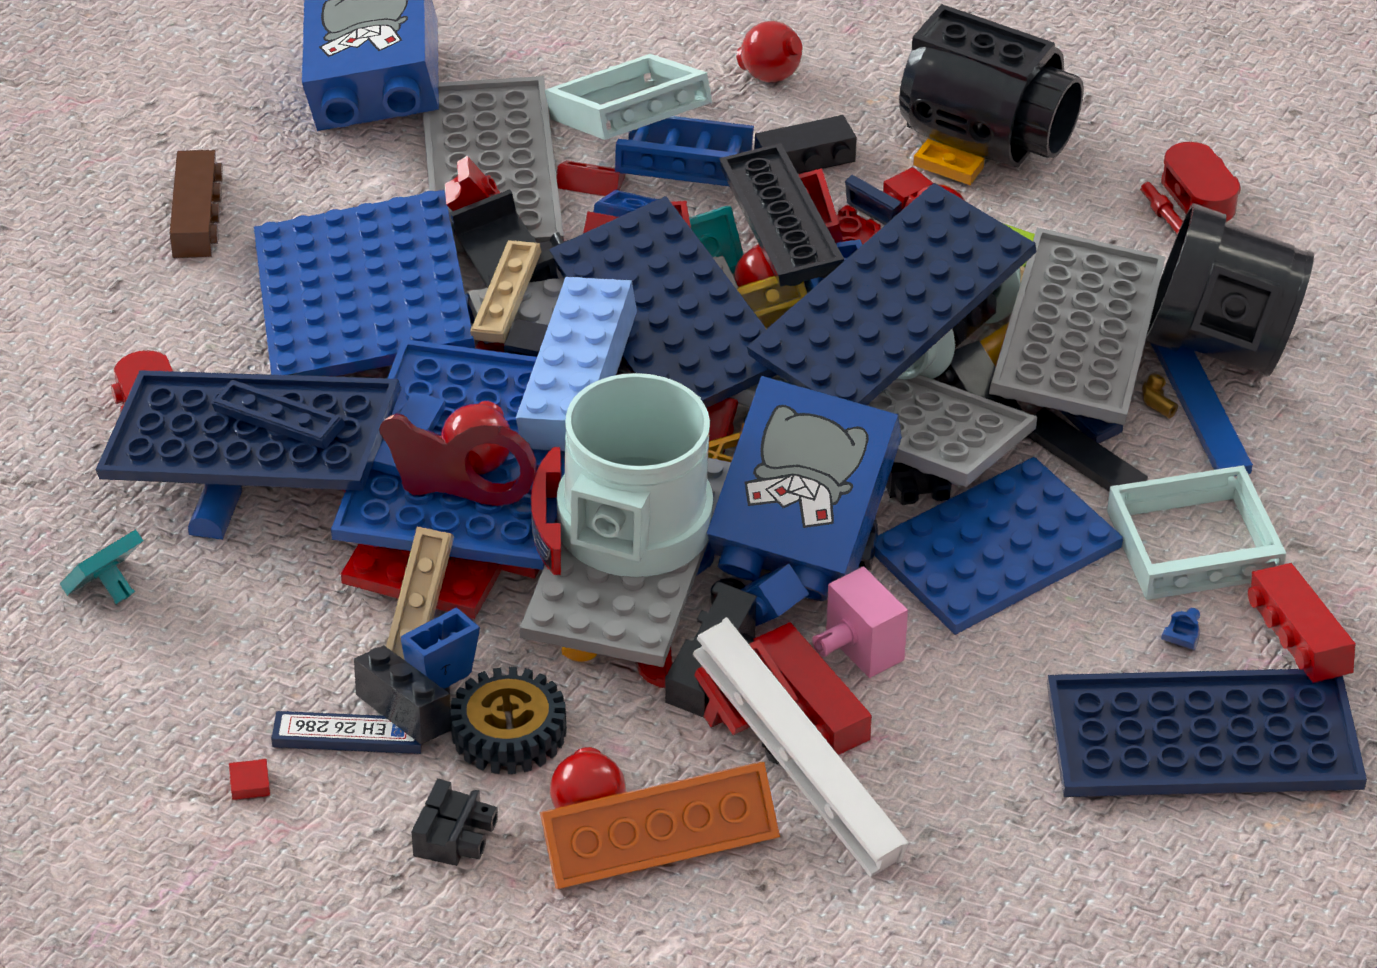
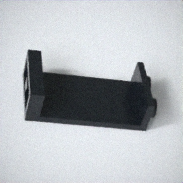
[450,189,558,288]

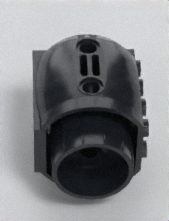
[899,4,1084,167]

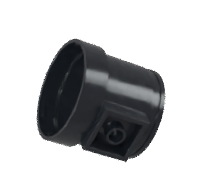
[1145,203,1314,377]

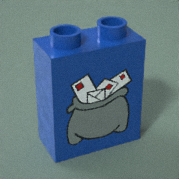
[302,0,439,131]
[706,376,902,601]

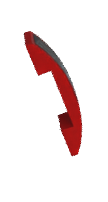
[531,447,561,575]

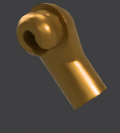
[1142,373,1178,418]

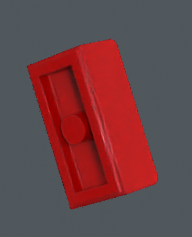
[556,160,626,196]

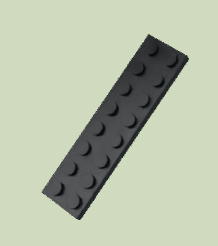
[719,143,844,287]

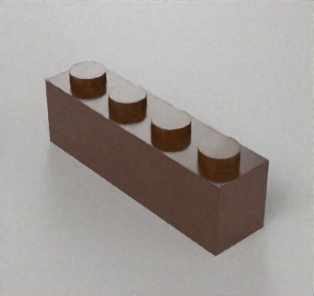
[169,150,223,258]

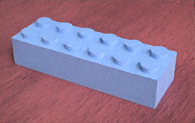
[516,277,637,451]

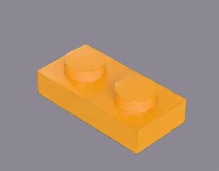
[913,139,985,185]

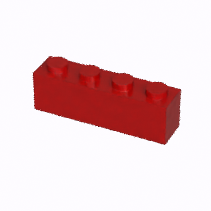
[1248,563,1356,683]
[753,622,872,755]

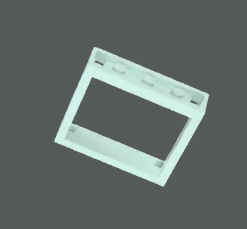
[545,54,712,140]
[1107,465,1286,600]

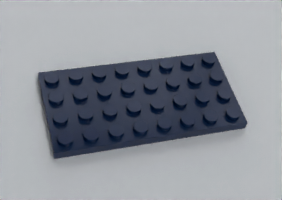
[747,183,1037,405]
[548,196,777,408]
[95,370,401,491]
[1047,669,1367,797]

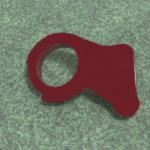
[379,413,537,506]

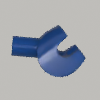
[1161,608,1200,651]

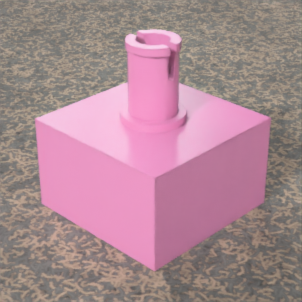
[812,566,908,678]

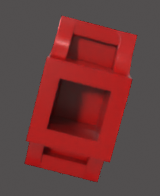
[445,156,500,211]

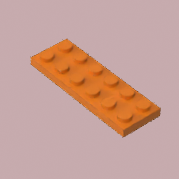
[540,762,780,889]

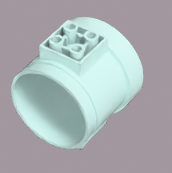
[557,373,713,577]

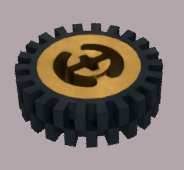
[451,667,567,774]

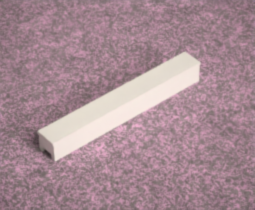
[693,617,909,878]

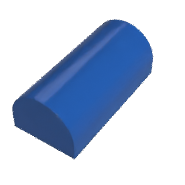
[188,484,242,540]

